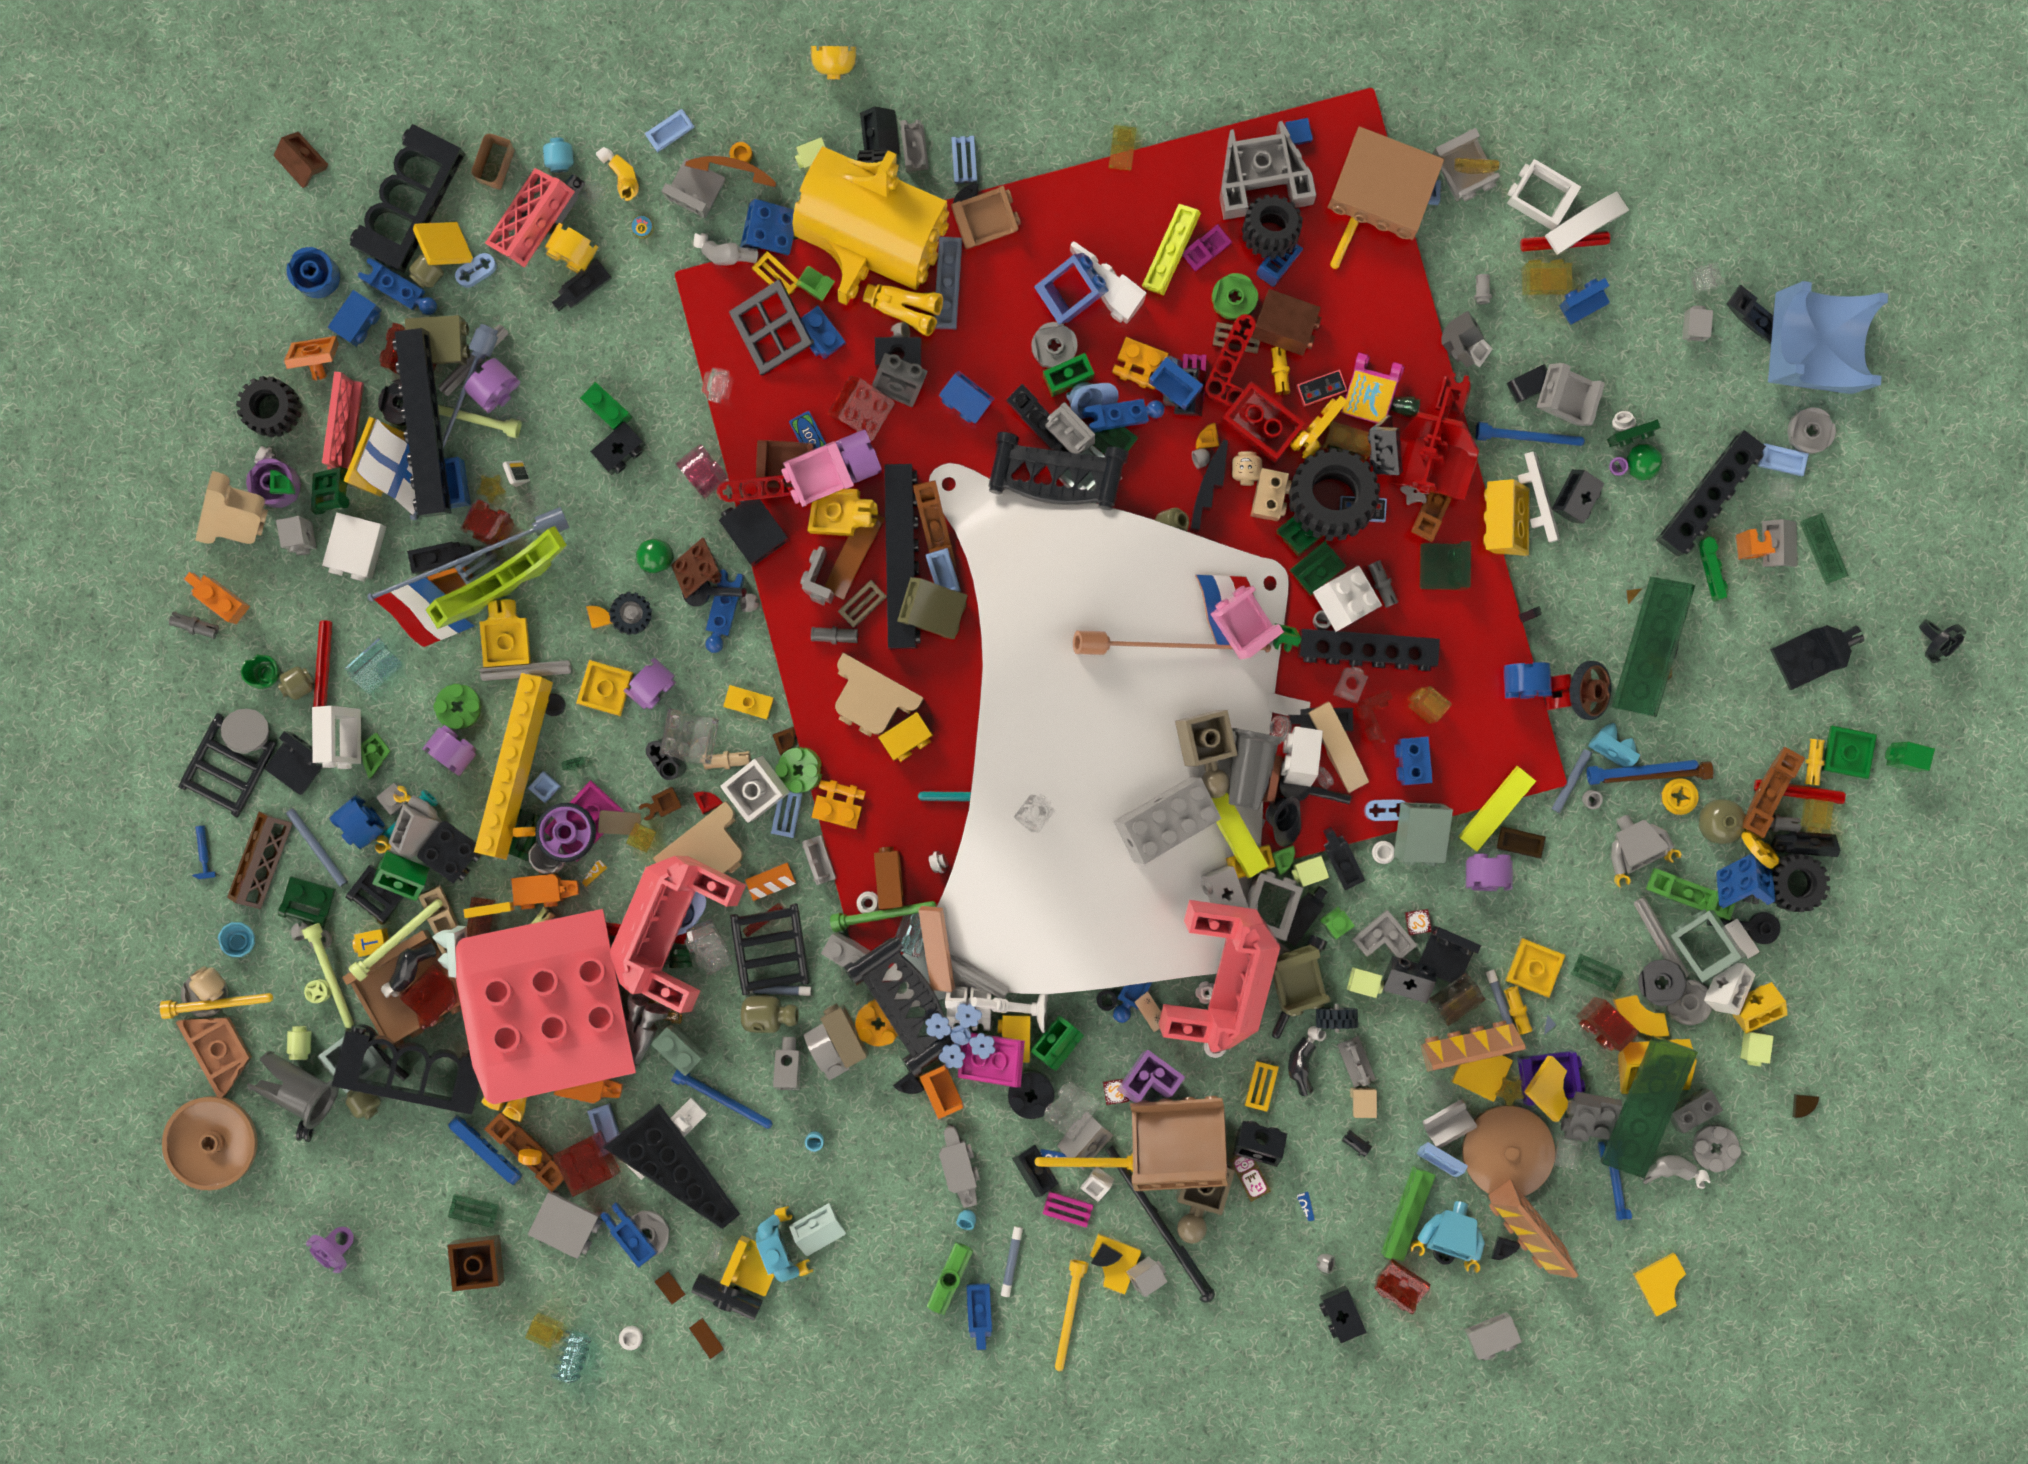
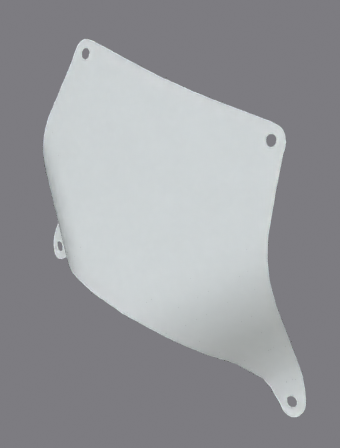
[883,463,1288,1008]

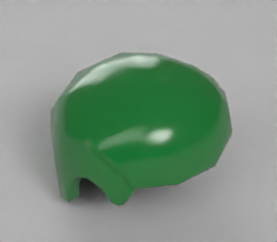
[1627,444,1662,481]
[636,539,674,574]
[240,654,280,689]

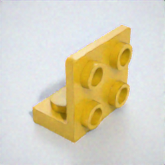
[720,1235,774,1296]

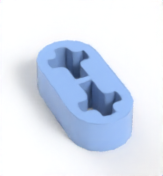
[455,253,497,288]
[1364,800,1405,821]

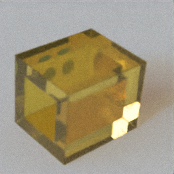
[1801,799,1834,833]
[525,1312,564,1349]

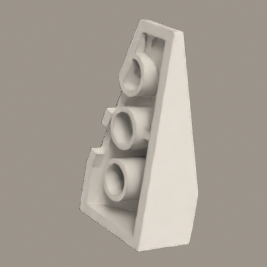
[1070,241,1146,324]

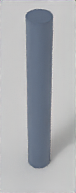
[1552,749,1592,813]

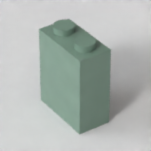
[1394,802,1453,866]
[651,1023,708,1076]

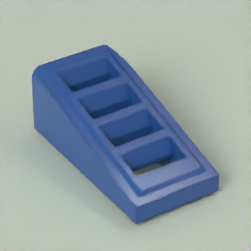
[1256,244,1303,287]

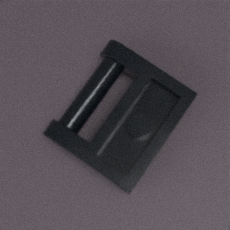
[345,865,404,925]

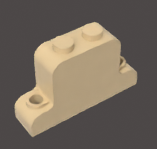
[195,471,268,544]
[835,653,924,737]
[653,801,744,874]

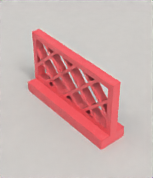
[485,168,575,268]
[322,371,364,470]

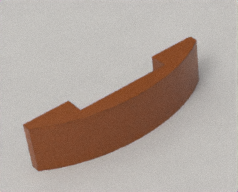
[685,156,776,187]
[913,480,957,569]
[1411,492,1452,542]
[825,515,885,600]
[1742,747,1805,839]
[484,1112,568,1192]

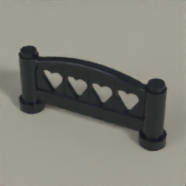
[988,432,1129,510]
[843,936,956,1078]

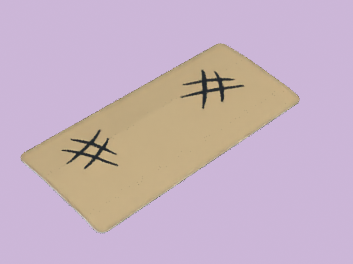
[1135,992,1161,1032]

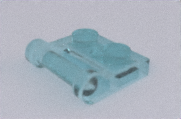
[896,903,924,959]

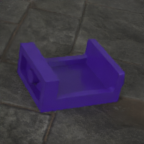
[1517,1050,1585,1106]

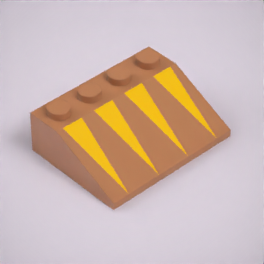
[1420,1021,1526,1072]
[1488,1179,1579,1278]

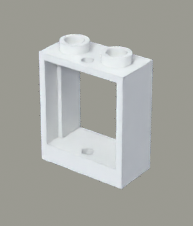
[1507,159,1581,230]
[312,706,361,769]

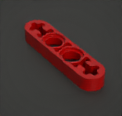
[717,475,794,502]

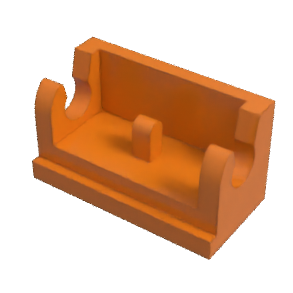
[1736,529,1775,560]

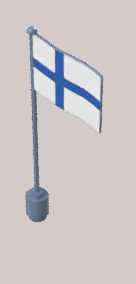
[356,324,498,520]

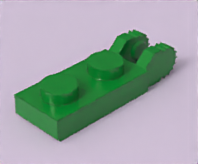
[1698,536,1728,602]

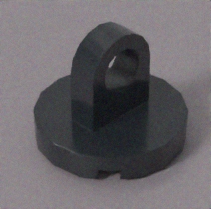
[1919,619,1967,663]

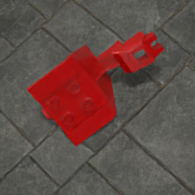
[1387,372,1479,501]

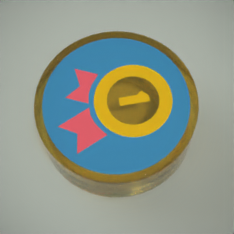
[630,215,654,239]

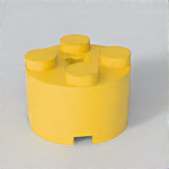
[545,223,599,274]

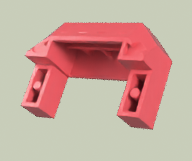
[609,856,746,1013]
[1158,900,1280,1053]

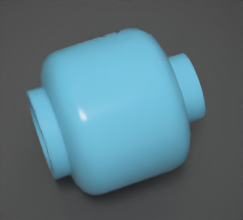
[543,138,574,173]

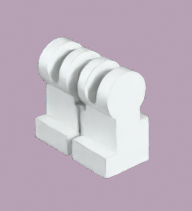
[945,987,992,1031]

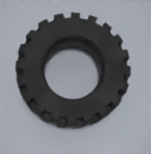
[1289,448,1380,541]

